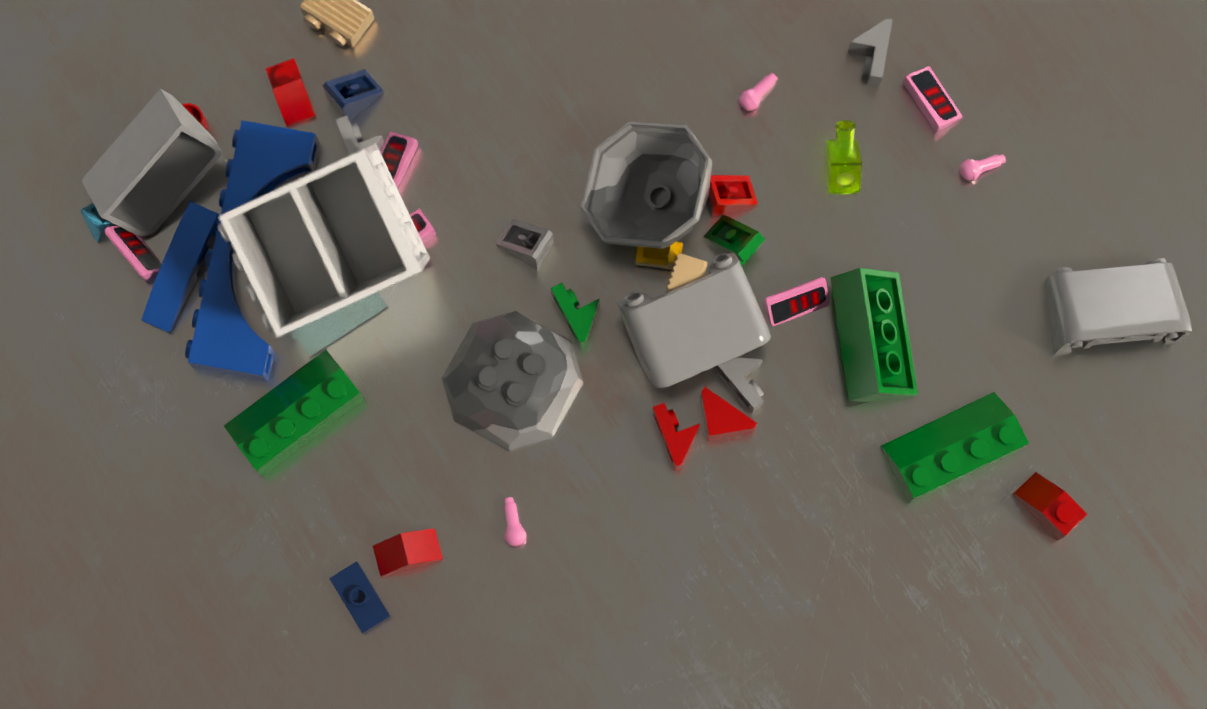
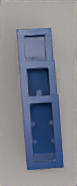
[141,201,220,334]

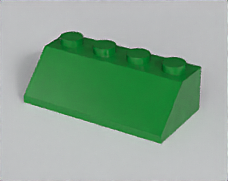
[830,268,918,402]
[224,349,364,476]
[880,392,1029,503]

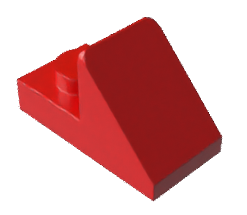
[265,58,316,127]
[652,402,700,471]

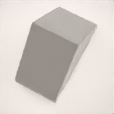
[496,219,554,270]

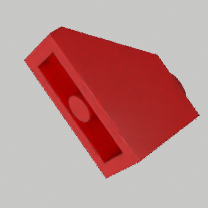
[1012,472,1088,541]

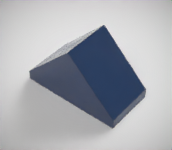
[323,69,384,121]

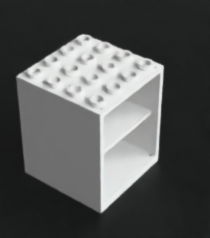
[218,143,430,337]

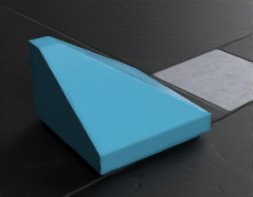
[80,203,116,243]

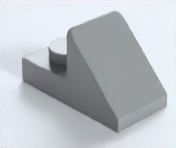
[848,19,893,88]
[335,115,384,155]
[713,357,764,413]

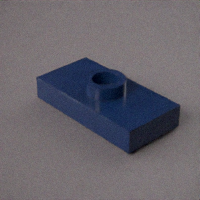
[329,561,391,634]

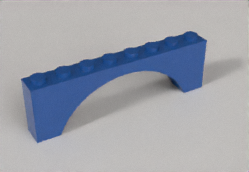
[185,120,319,382]

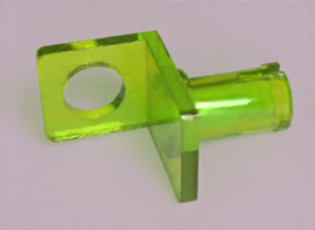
[827,120,862,193]

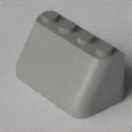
[81,89,221,236]

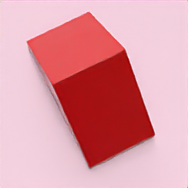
[706,175,758,218]
[700,387,758,441]
[373,528,443,577]

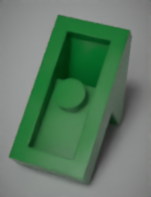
[703,214,765,266]
[551,282,600,349]

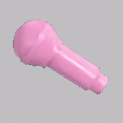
[739,73,778,111]
[960,154,1006,181]
[503,497,527,547]

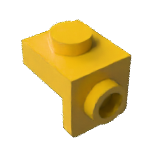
[635,241,683,270]

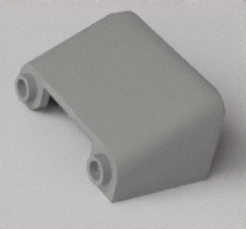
[616,252,771,388]
[1044,258,1192,354]

